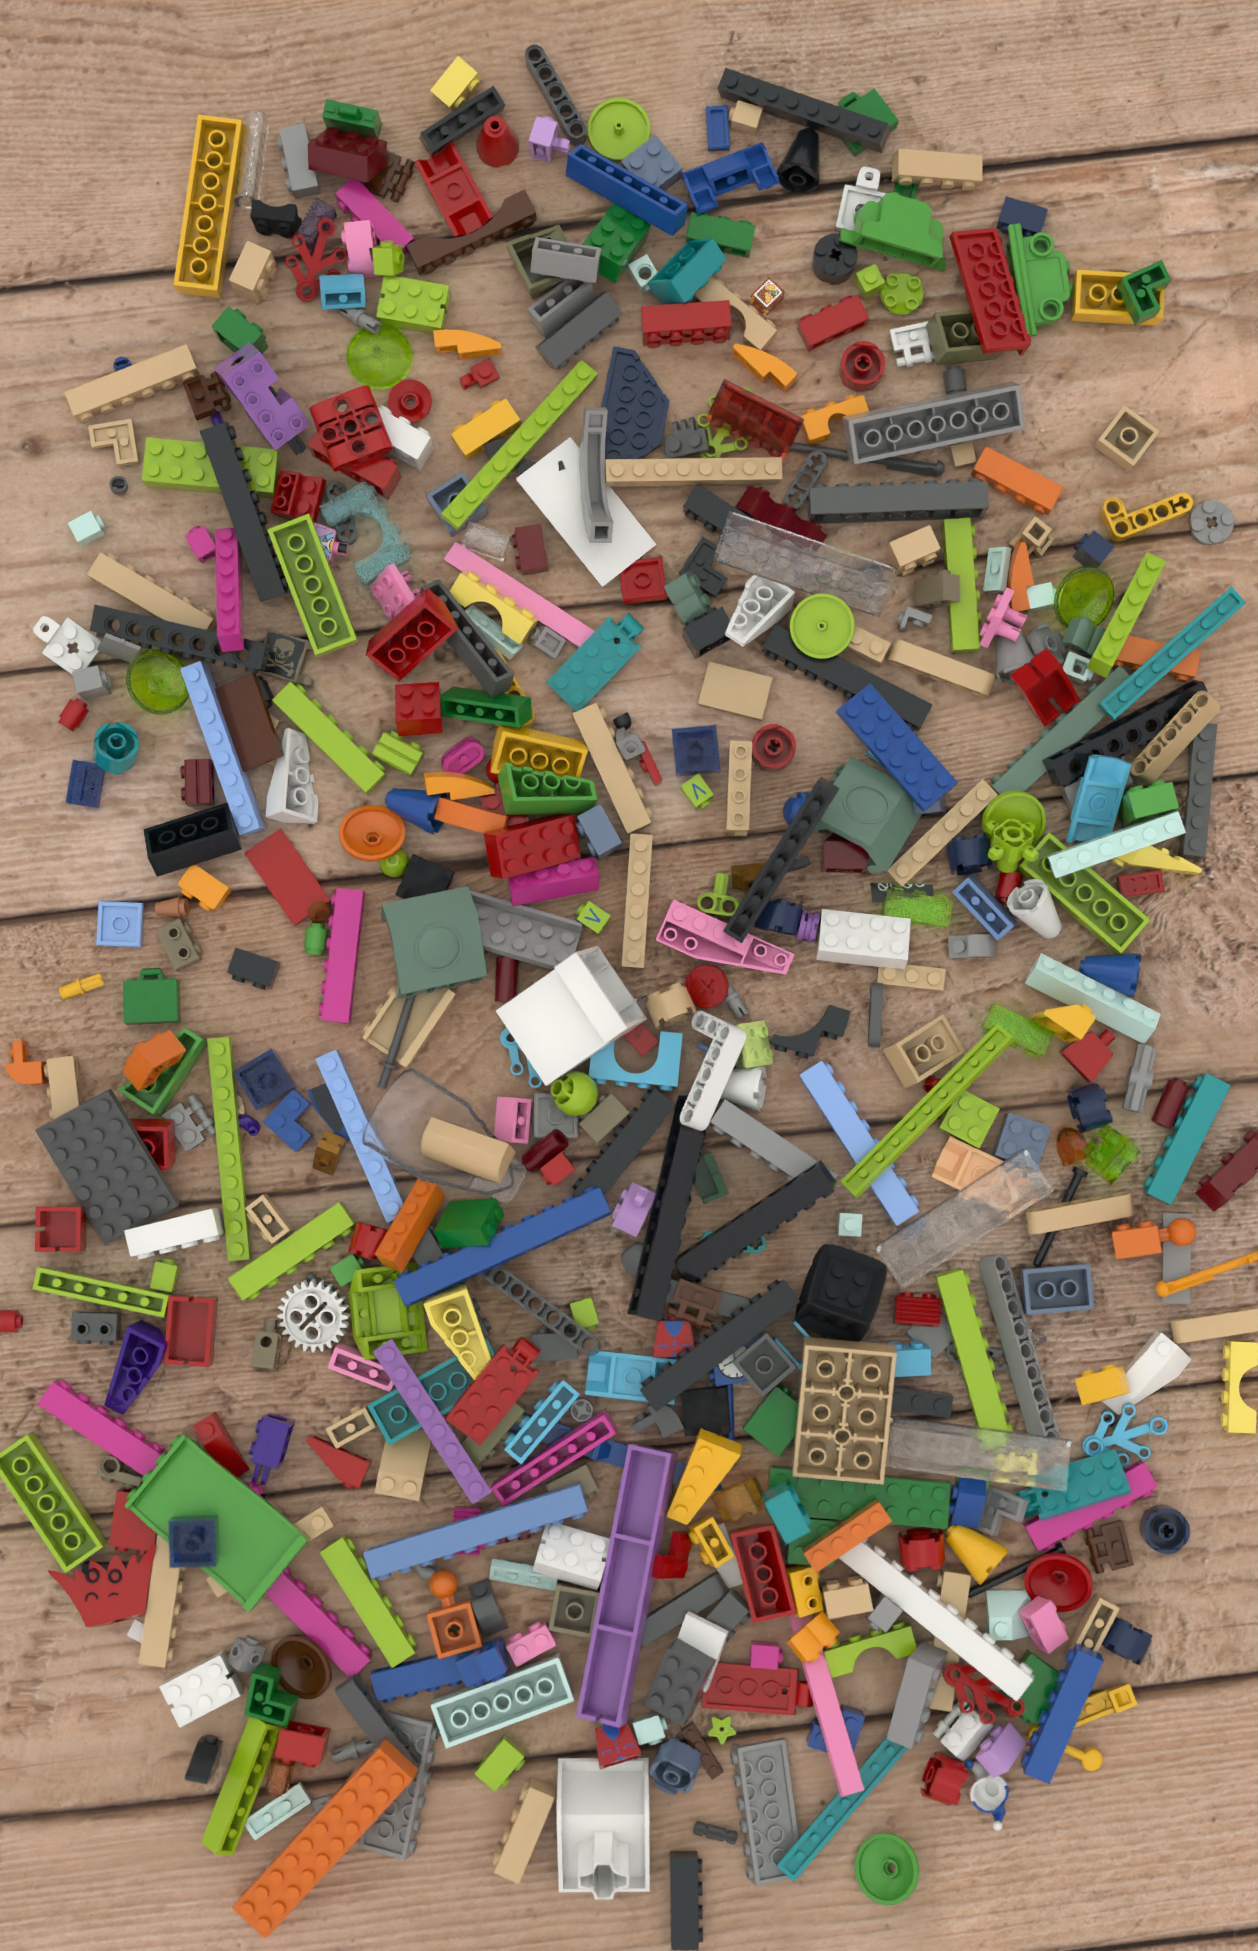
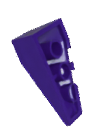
[104,1320,167,1415]

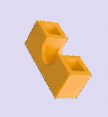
[800,394,869,445]

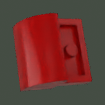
[270,470,326,523]

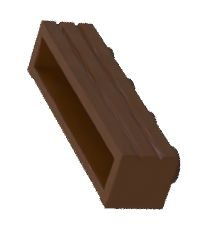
[681,1721,724,1780]

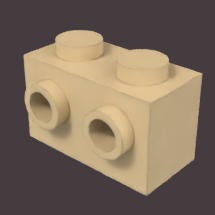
[245,1194,293,1244]
[326,1404,377,1449]

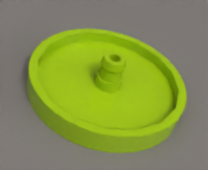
[587,98,650,163]
[790,593,855,659]
[981,790,1046,846]

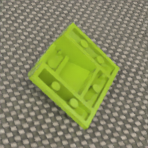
[349,1262,428,1360]

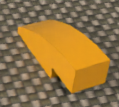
[433,329,503,360]
[732,344,798,392]
[423,771,495,800]

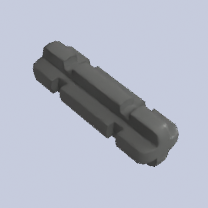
[693,1821,738,1845]

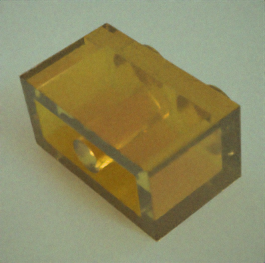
[711,1476,764,1521]

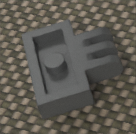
[664,417,710,459]

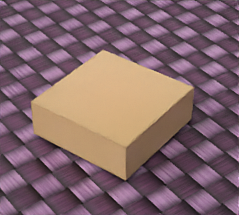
[950,441,977,468]

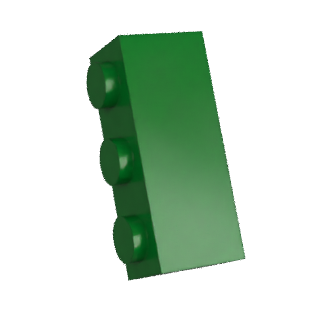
[686,212,756,258]

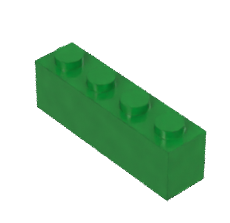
[440,686,532,728]

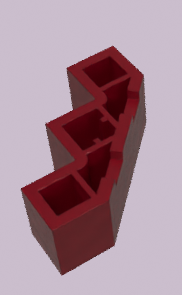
[735,486,827,558]
[1195,1129,1258,1212]

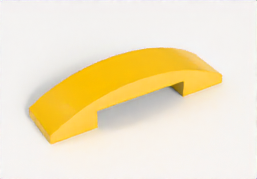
[1073,1683,1137,1731]

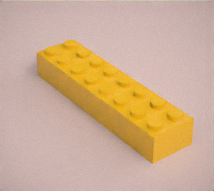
[174,115,245,299]

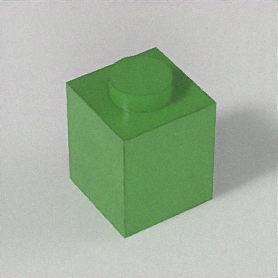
[330,1254,367,1287]

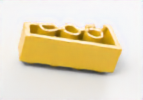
[666,1428,743,1525]

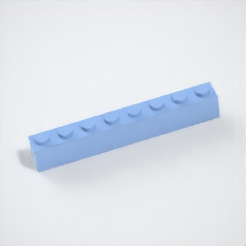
[180,661,266,837]
[316,1050,405,1223]
[798,1061,919,1226]

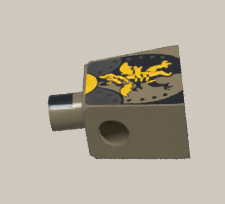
[251,1319,282,1372]

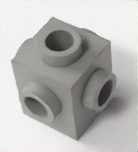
[226,1635,266,1673]

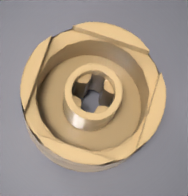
[645,983,697,1030]

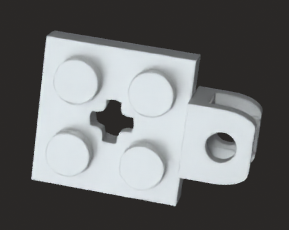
[835,166,887,231]
[33,616,101,674]

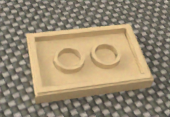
[698,661,773,721]

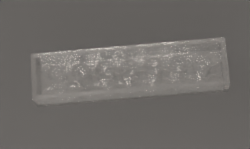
[712,511,897,617]
[876,1148,1054,1289]
[885,1416,1072,1491]

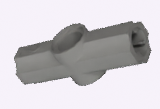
[1122,1044,1157,1113]

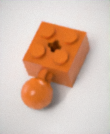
[1112,1218,1197,1259]
[426,1569,484,1659]

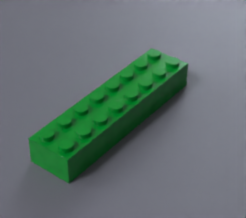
[766,1465,951,1529]

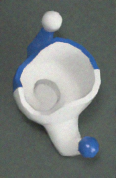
[964,1759,1009,1831]

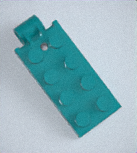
[546,613,644,711]
[1015,1449,1131,1521]

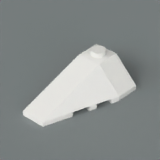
[725,569,795,647]
[266,728,318,824]
[1102,1331,1192,1415]

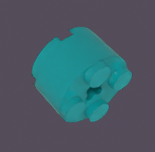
[93,722,139,775]

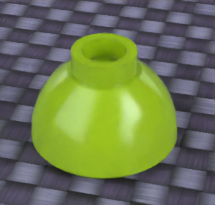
[379,849,410,878]

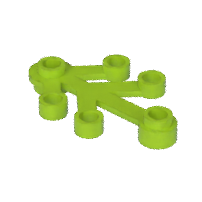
[697,388,759,458]

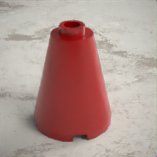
[476,116,519,168]

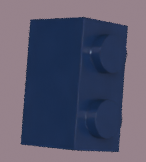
[996,196,1048,237]
[1073,530,1114,573]

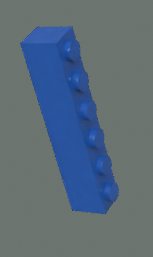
[565,144,688,236]
[370,1638,510,1703]
[1021,1643,1103,1784]

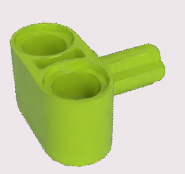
[697,873,739,918]

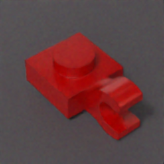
[460,358,500,390]

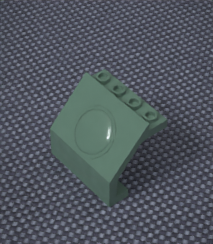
[813,757,922,873]
[381,886,487,998]

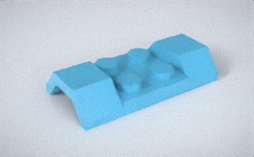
[1066,754,1132,843]
[585,1349,678,1405]

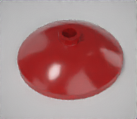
[1024,1553,1093,1612]

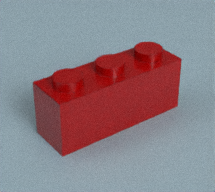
[797,295,869,352]

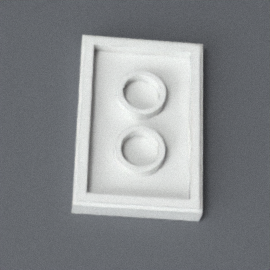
[678,1611,729,1692]

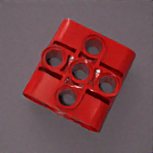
[309,385,393,472]

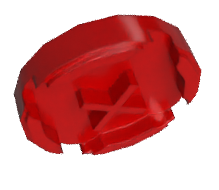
[685,964,729,1009]

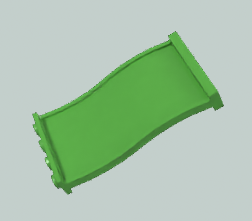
[125,1433,310,1612]

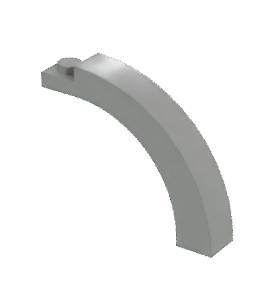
[580,407,613,543]

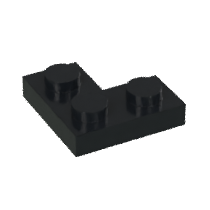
[679,536,728,598]

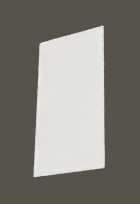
[516,437,656,587]

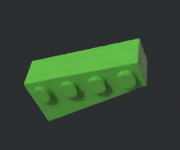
[498,762,598,815]
[117,1027,207,1116]

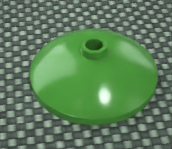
[855,1833,919,1905]

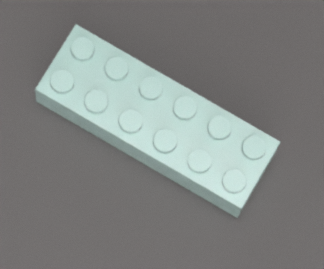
[430,1652,575,1749]

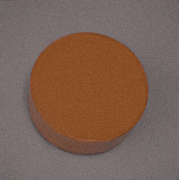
[307,901,331,923]

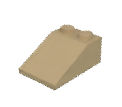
[883,1014,965,1088]
[375,1428,431,1501]

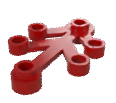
[285,217,347,302]
[943,1663,1025,1725]

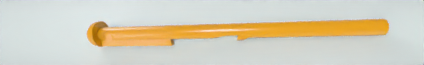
[1155,1251,1258,1297]

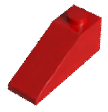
[192,1412,250,1477]
[306,1434,372,1490]

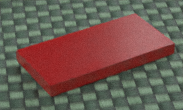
[244,828,331,926]

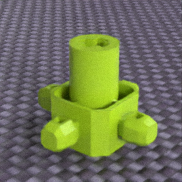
[985,819,1039,873]

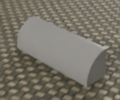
[1163,1213,1191,1304]

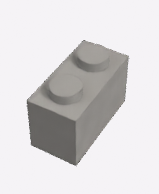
[72,665,113,701]
[865,1591,903,1632]

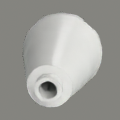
[1007,879,1062,939]
[721,1066,767,1111]

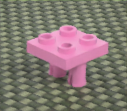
[369,564,420,621]
[979,587,1028,648]

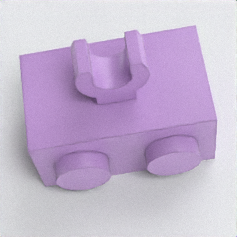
[528,116,570,163]
[612,1182,655,1237]
[976,1722,1027,1778]

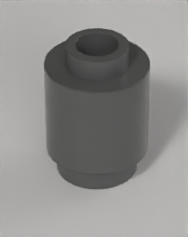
[943,365,967,395]

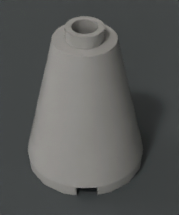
[996,622,1034,685]

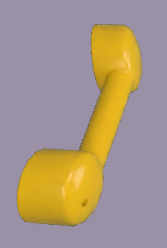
[1027,1723,1103,1771]

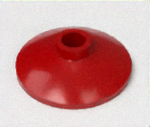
[388,379,432,423]

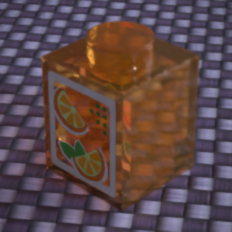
[750,277,785,317]

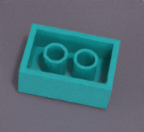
[647,238,727,304]
[761,1481,812,1544]

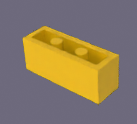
[451,398,521,461]

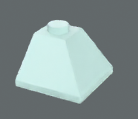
[985,1590,1031,1640]

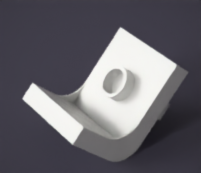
[557,1758,650,1899]

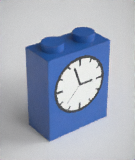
[709,1333,763,1386]

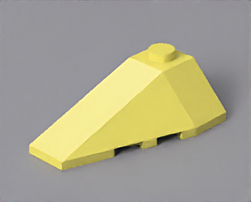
[1111,845,1202,875]
[423,1283,491,1379]

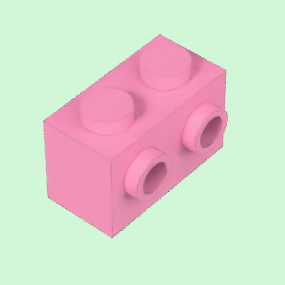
[494,1096,532,1144]
[1018,1596,1069,1654]
[506,1620,557,1667]

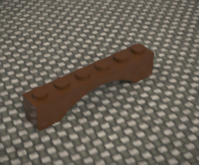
[406,189,537,275]

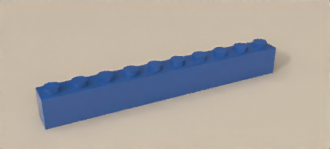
[394,1186,612,1308]

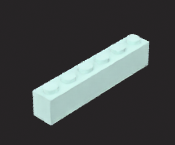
[1046,810,1186,878]
[1025,953,1161,1044]

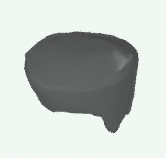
[621,1242,644,1278]

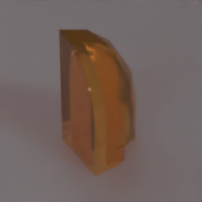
[1056,1127,1093,1167]

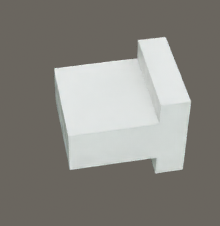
[496,946,647,1086]

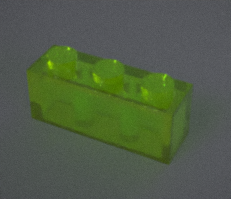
[882,887,953,928]
[980,1003,1055,1059]

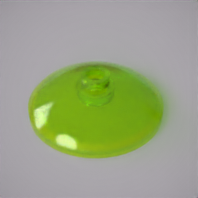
[346,324,412,389]
[1054,566,1114,628]
[126,650,189,715]

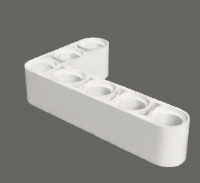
[680,1011,746,1131]

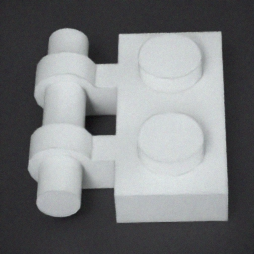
[889,321,935,368]

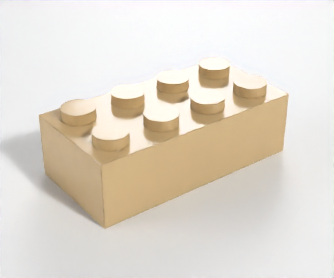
[492,1776,556,1884]

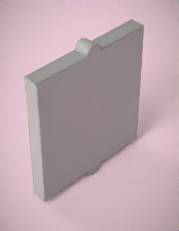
[97,633,141,663]
[906,1315,952,1359]

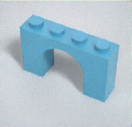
[589,1031,683,1091]

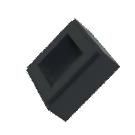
[788,856,810,872]

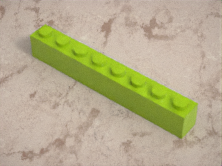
[934,1267,1014,1450]

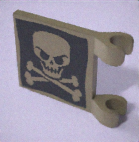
[258,629,314,688]

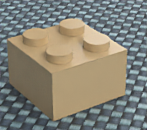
[229,241,278,305]
[1094,405,1160,473]
[885,525,941,576]
[820,1574,873,1619]

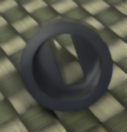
[612,712,632,730]

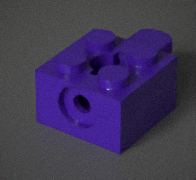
[249,1413,295,1485]

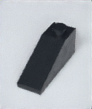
[184,1735,223,1784]

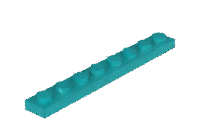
[1098,586,1246,721]
[776,1736,908,1882]

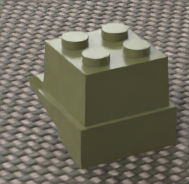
[506,225,568,300]

